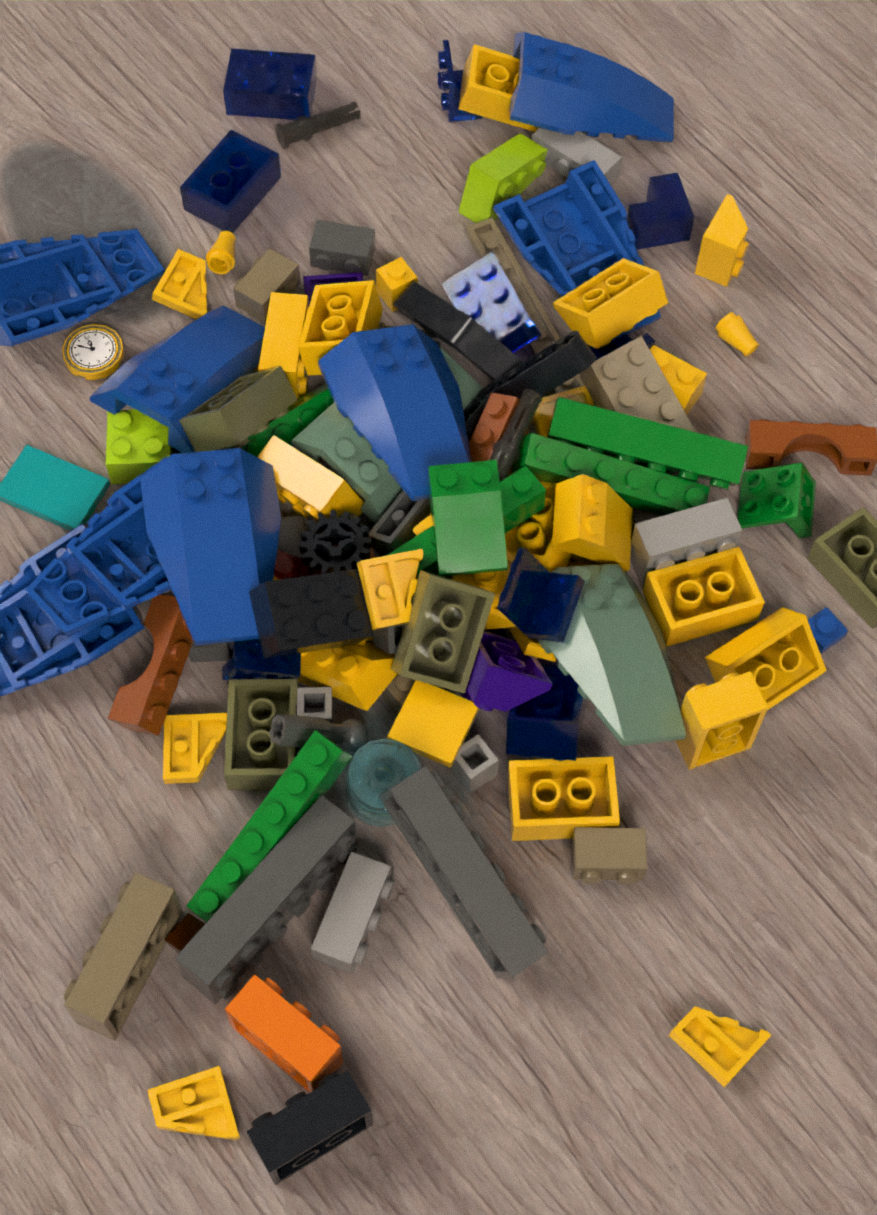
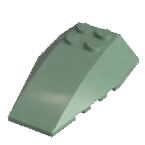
[291,348,482,525]
[524,564,686,746]

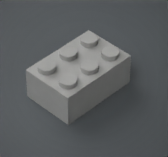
[630,498,742,588]

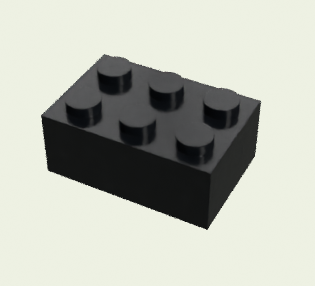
[249,569,374,659]
[246,1070,373,1185]

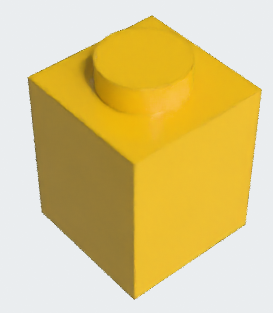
[376,257,418,312]

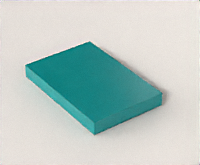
[0,445,110,531]

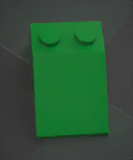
[428,460,508,576]

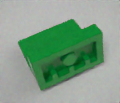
[738,463,816,538]

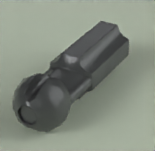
[269,714,368,753]

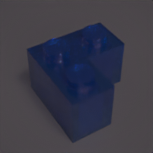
[627,172,695,250]

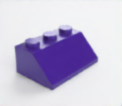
[466,631,553,712]

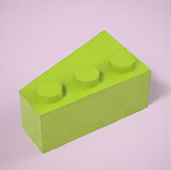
[458,133,548,223]

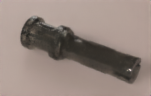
[274,101,361,149]
[490,389,542,482]

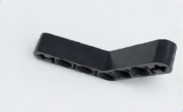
[393,281,557,409]
[463,331,596,443]

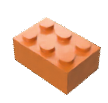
[225,974,344,1093]

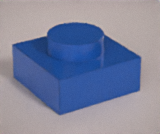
[808,607,848,653]

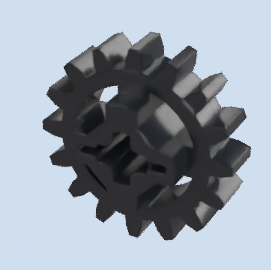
[299,510,372,575]

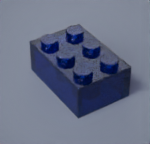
[223,48,317,121]
[180,130,281,233]
[441,251,542,353]
[506,664,587,761]

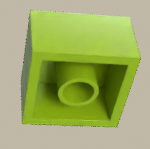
[106,409,175,484]

